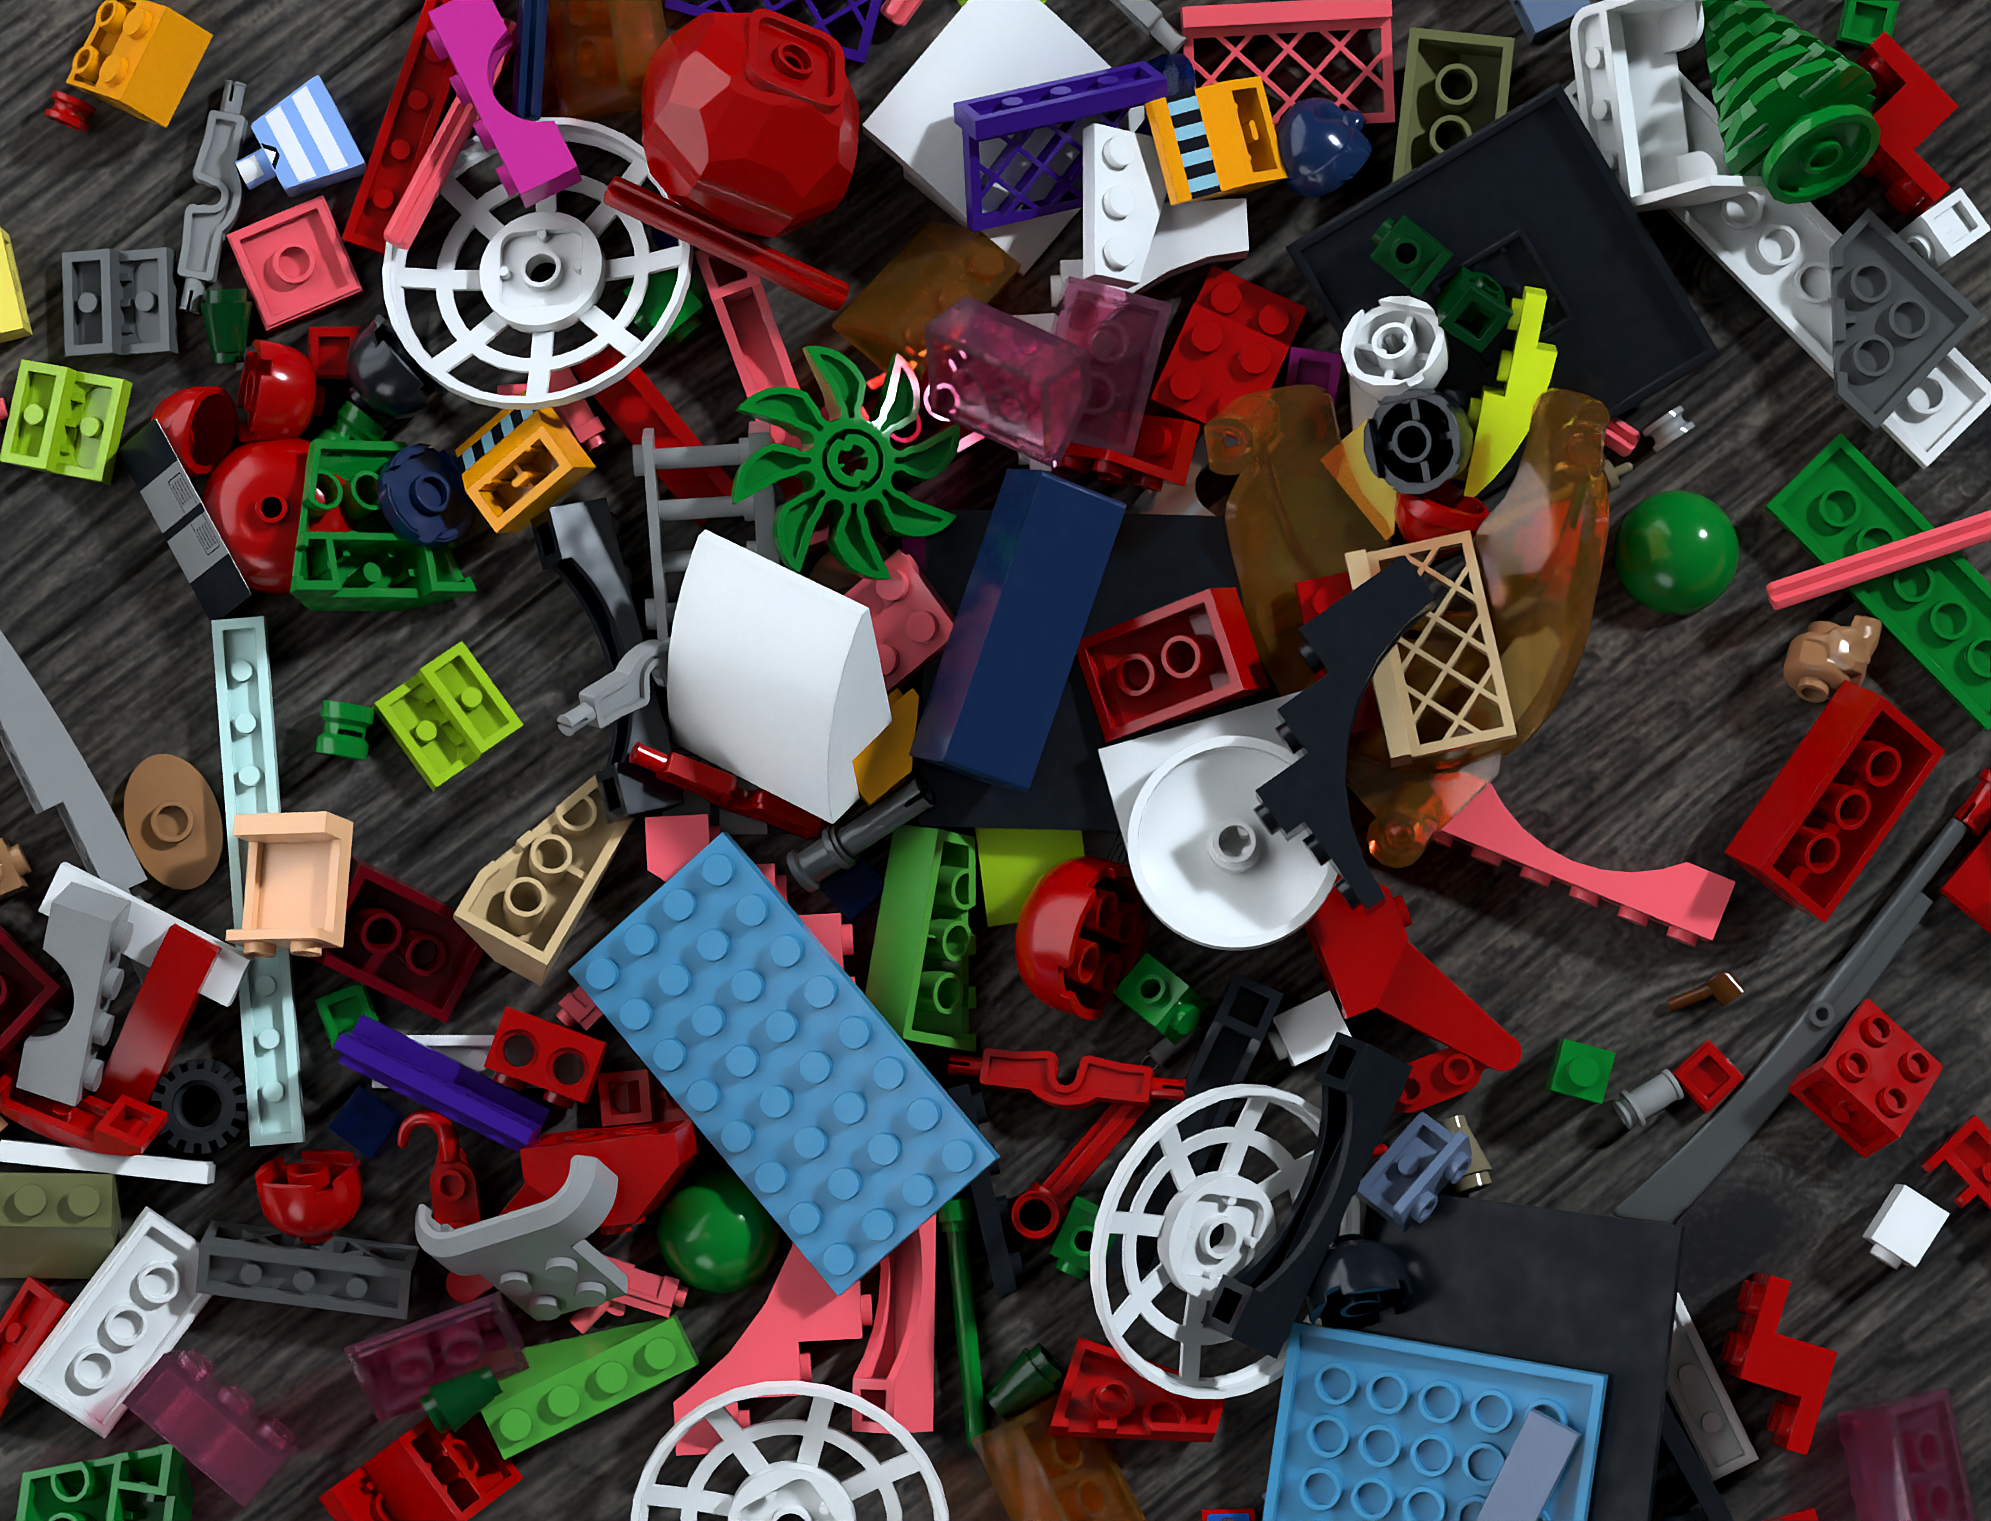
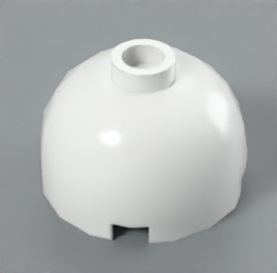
[1340,296,1450,404]

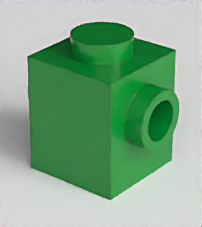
[623,269,706,347]
[1113,952,1208,1045]

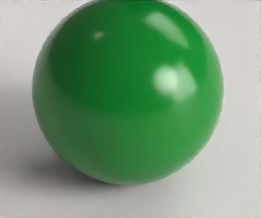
[1613,490,1739,615]
[657,1167,783,1294]

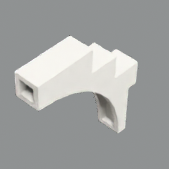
[990,198,1249,474]

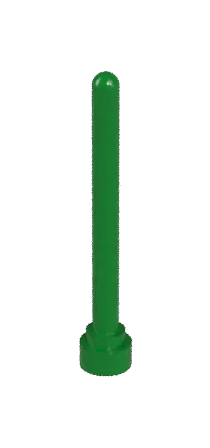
[936,1196,988,1452]

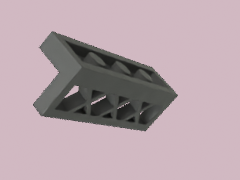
[196,1220,421,1320]

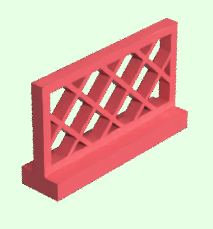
[1180,0,1396,128]

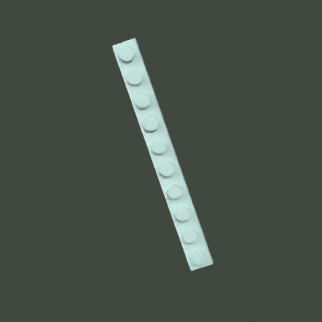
[211,616,306,1146]

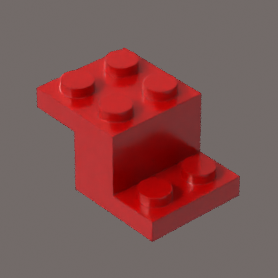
[1855,31,1959,219]
[1149,265,1307,445]
[1721,1272,1838,1455]
[319,1415,524,1521]

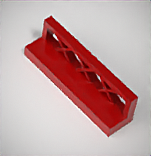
[569,334,733,528]

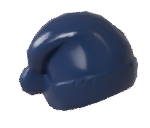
[1275,97,1372,197]

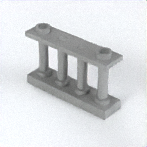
[633,421,781,641]

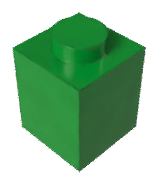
[1544,1039,1616,1104]

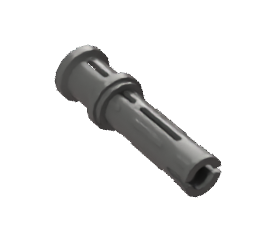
[787,776,937,893]

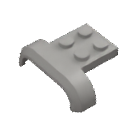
[415,1155,628,1322]

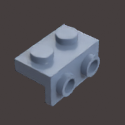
[1355,1111,1472,1233]

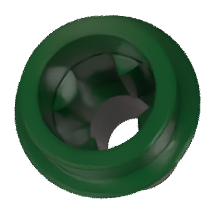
[200,288,253,363]
[986,1343,1066,1419]
[419,1365,503,1435]

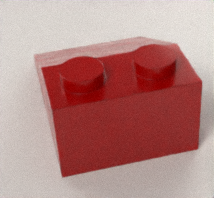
[1076,587,1269,743]

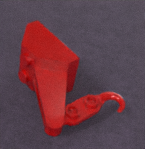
[1304,875,1522,1157]
[398,1110,704,1303]

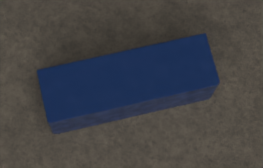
[909,468,1126,793]

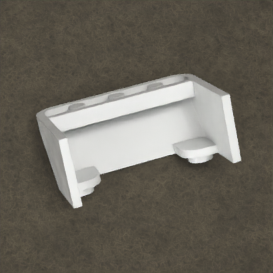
[1570,0,1766,212]

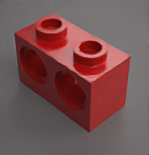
[483,1007,610,1109]

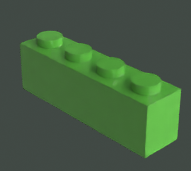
[865,825,976,1052]
[463,1315,699,1460]

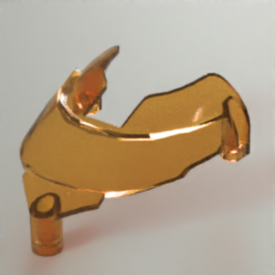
[1204,384,1610,868]

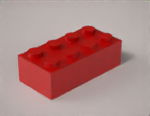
[1724,680,1945,923]

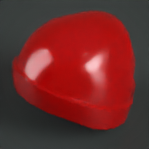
[151,386,238,477]
[1394,482,1490,559]

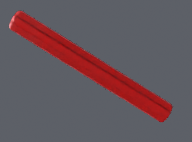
[603,176,849,311]

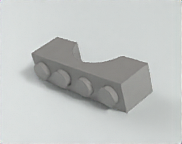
[16,882,134,1107]

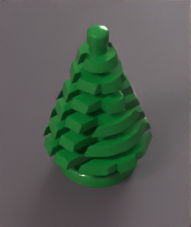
[1702,0,1881,204]

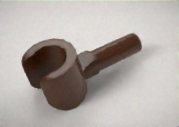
[1667,971,1744,1012]

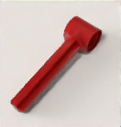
[1011,1098,1157,1243]

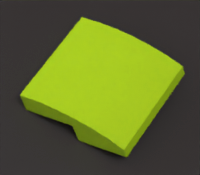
[0,359,133,485]
[372,641,524,792]
[975,828,1085,927]

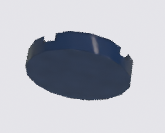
[377,443,475,548]

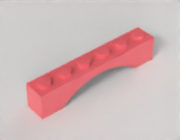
[694,234,833,554]
[1414,762,1736,947]
[852,1214,936,1434]

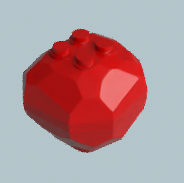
[641,8,859,238]

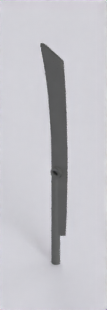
[1612,817,1969,1225]

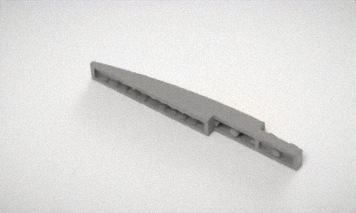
[0,630,150,984]

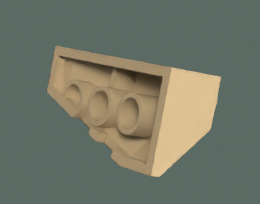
[453,769,635,986]

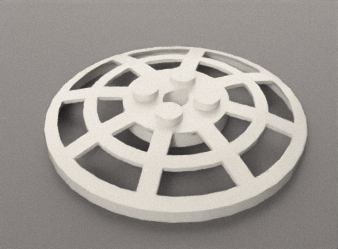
[382,117,694,410]
[1090,1084,1366,1399]
[630,1380,949,1521]

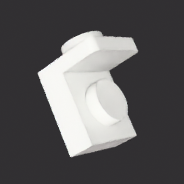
[1897,188,1991,270]

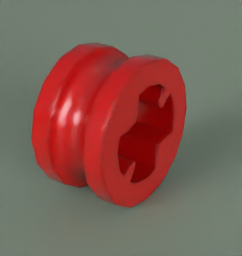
[44,90,97,134]

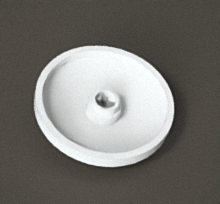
[1127,736,1338,951]

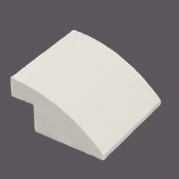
[862,0,1145,277]
[667,529,892,824]

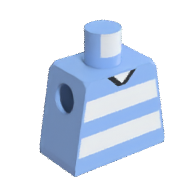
[235,75,367,197]

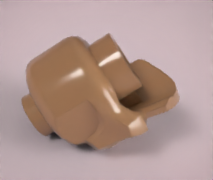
[1783,615,1882,703]

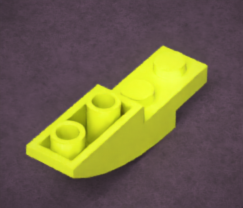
[1455,286,1558,498]

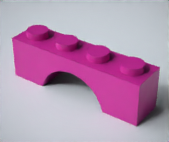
[426,0,582,208]

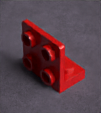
[1042,411,1200,492]
[1788,999,1943,1159]

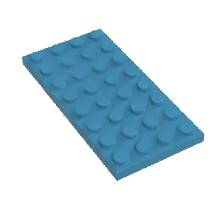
[568,832,1000,1296]

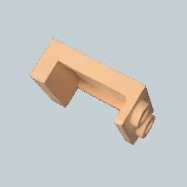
[225,811,354,958]

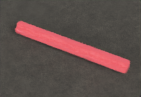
[384,17,517,250]
[1766,510,1991,610]

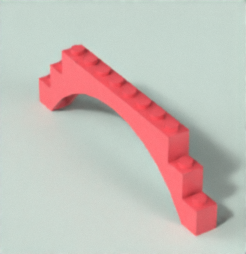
[645,814,873,1456]

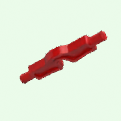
[629,742,843,839]
[948,1048,1186,1110]

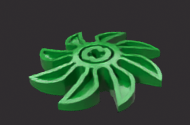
[732,346,960,580]

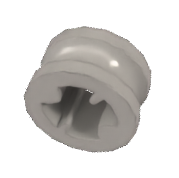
[1641,405,1695,453]

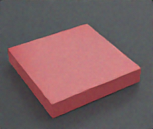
[226,195,365,333]

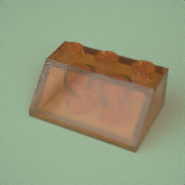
[546,0,667,119]
[831,220,1022,386]
[970,1391,1146,1521]

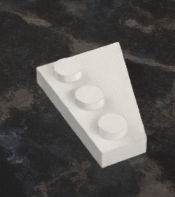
[1083,123,1167,289]

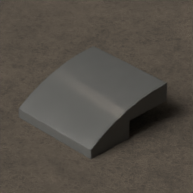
[62,247,179,358]

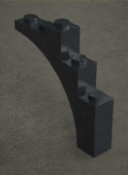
[1253,555,1436,916]

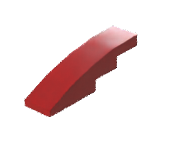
[94,924,222,1105]

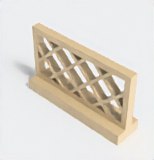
[1344,530,1517,768]

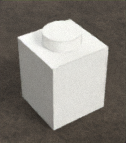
[1266,991,1352,1066]
[1862,1184,1950,1270]

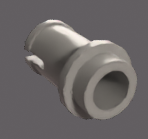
[1613,1069,1684,1129]

